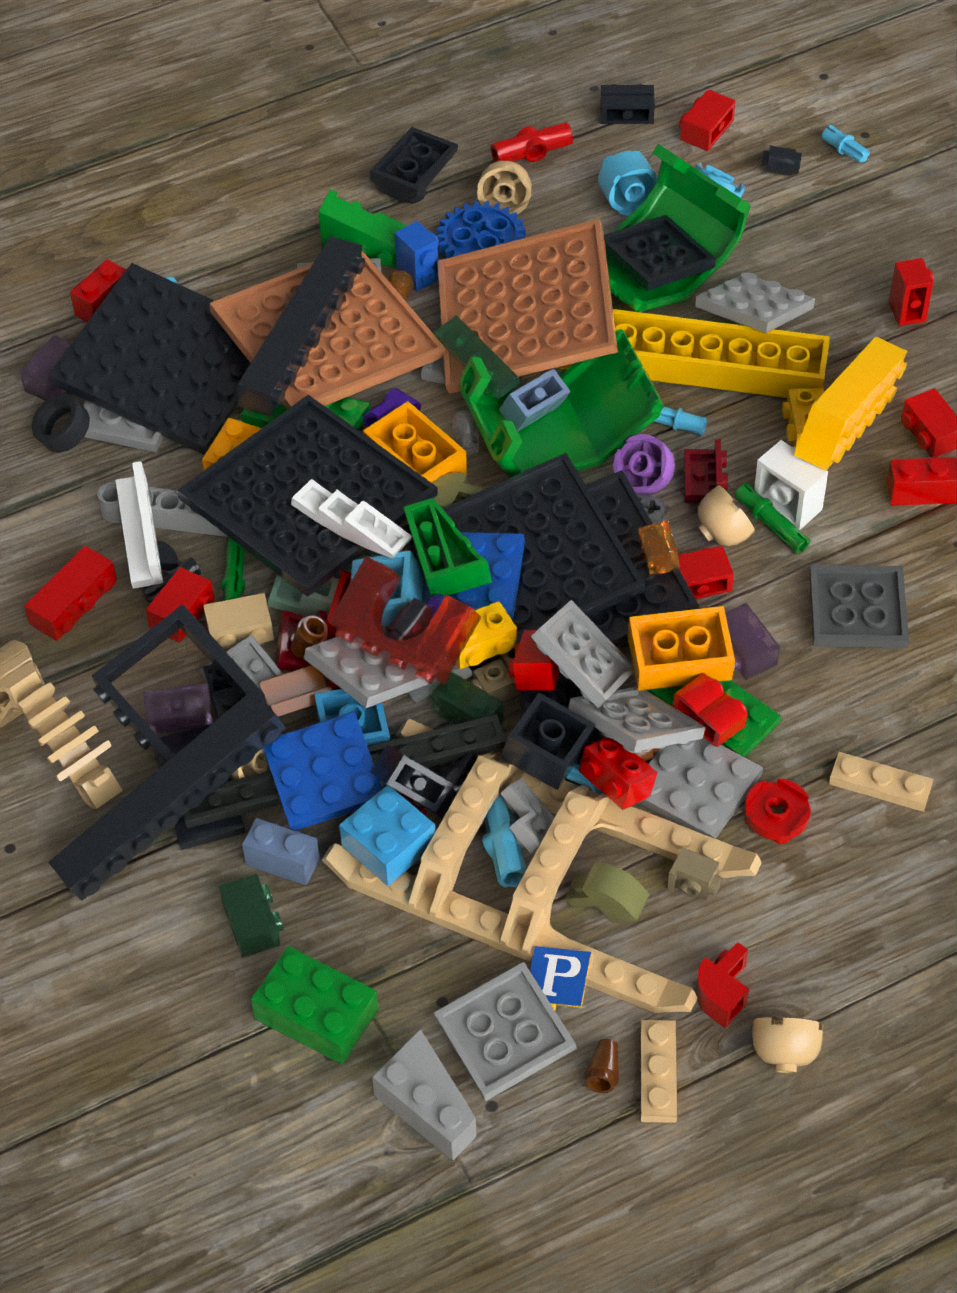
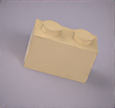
[203,593,274,651]

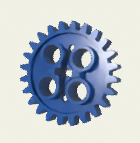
[436,201,526,259]

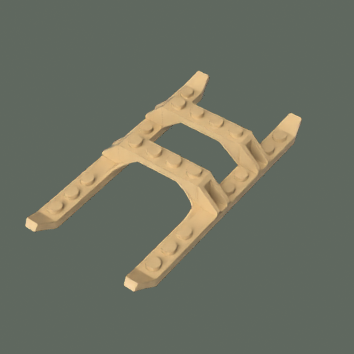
[322,719,762,1014]

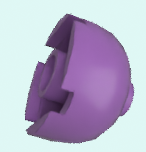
[613,434,675,495]

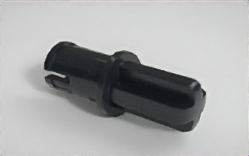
[142,557,201,603]

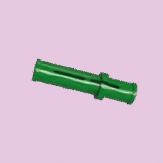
[734,483,811,554]
[221,536,246,601]

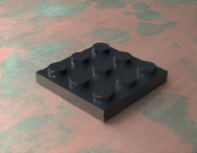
[604,215,716,291]

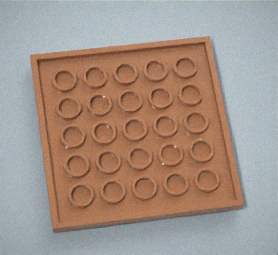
[437,218,618,394]
[210,251,446,410]

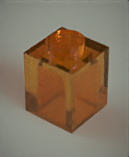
[638,520,680,575]

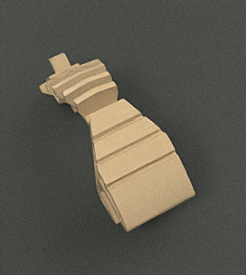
[0,640,123,809]

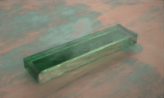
[434,315,521,400]

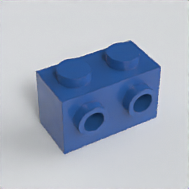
[395,221,439,292]

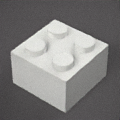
[754,440,828,530]

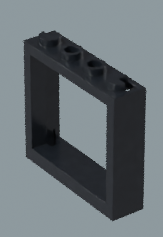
[92,604,267,768]

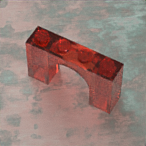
[328,556,481,684]

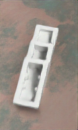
[291,479,412,558]

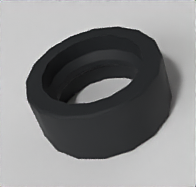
[31,394,90,453]

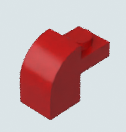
[696,942,749,1029]

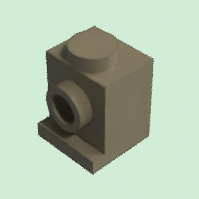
[470,653,519,708]
[667,847,722,900]

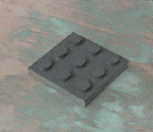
[809,565,909,648]

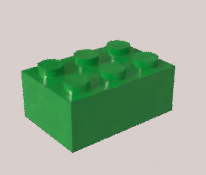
[251,946,378,1065]

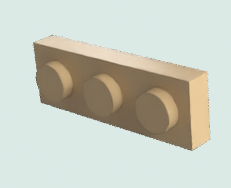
[829,752,934,812]
[640,1020,677,1123]

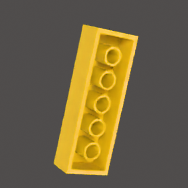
[794,336,907,471]

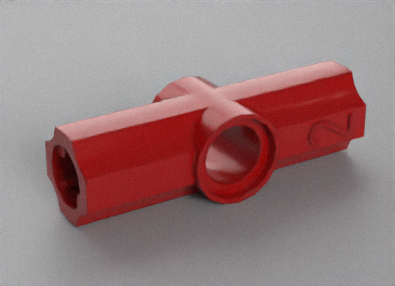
[490,122,573,163]

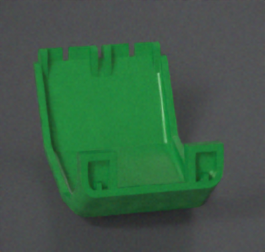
[606,144,751,312]
[460,329,664,478]

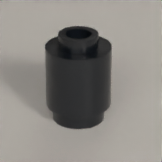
[761,145,802,176]
[388,598,434,647]

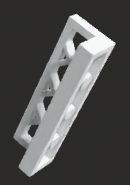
[115,462,163,589]

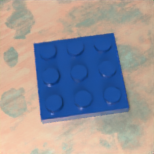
[422,532,525,618]
[263,711,383,831]

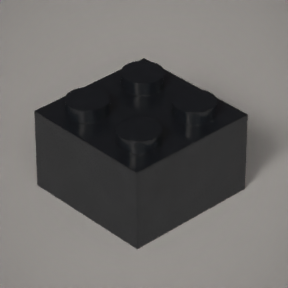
[501,693,596,790]

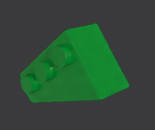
[318,189,407,268]
[404,498,492,598]

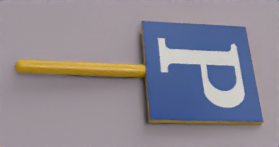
[530,946,592,1010]

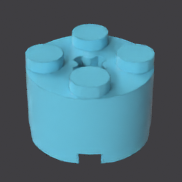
[598,151,658,216]

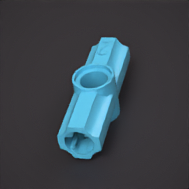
[482,795,527,888]

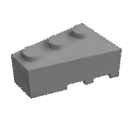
[372,1029,476,1161]

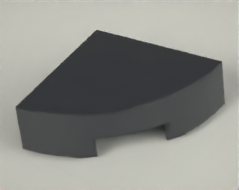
[157,540,179,570]

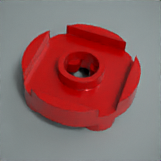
[744,779,811,844]

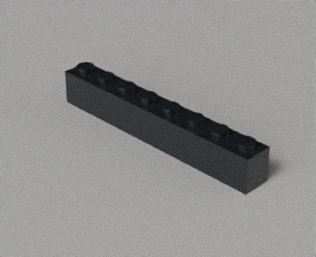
[237,236,365,416]
[48,689,286,901]

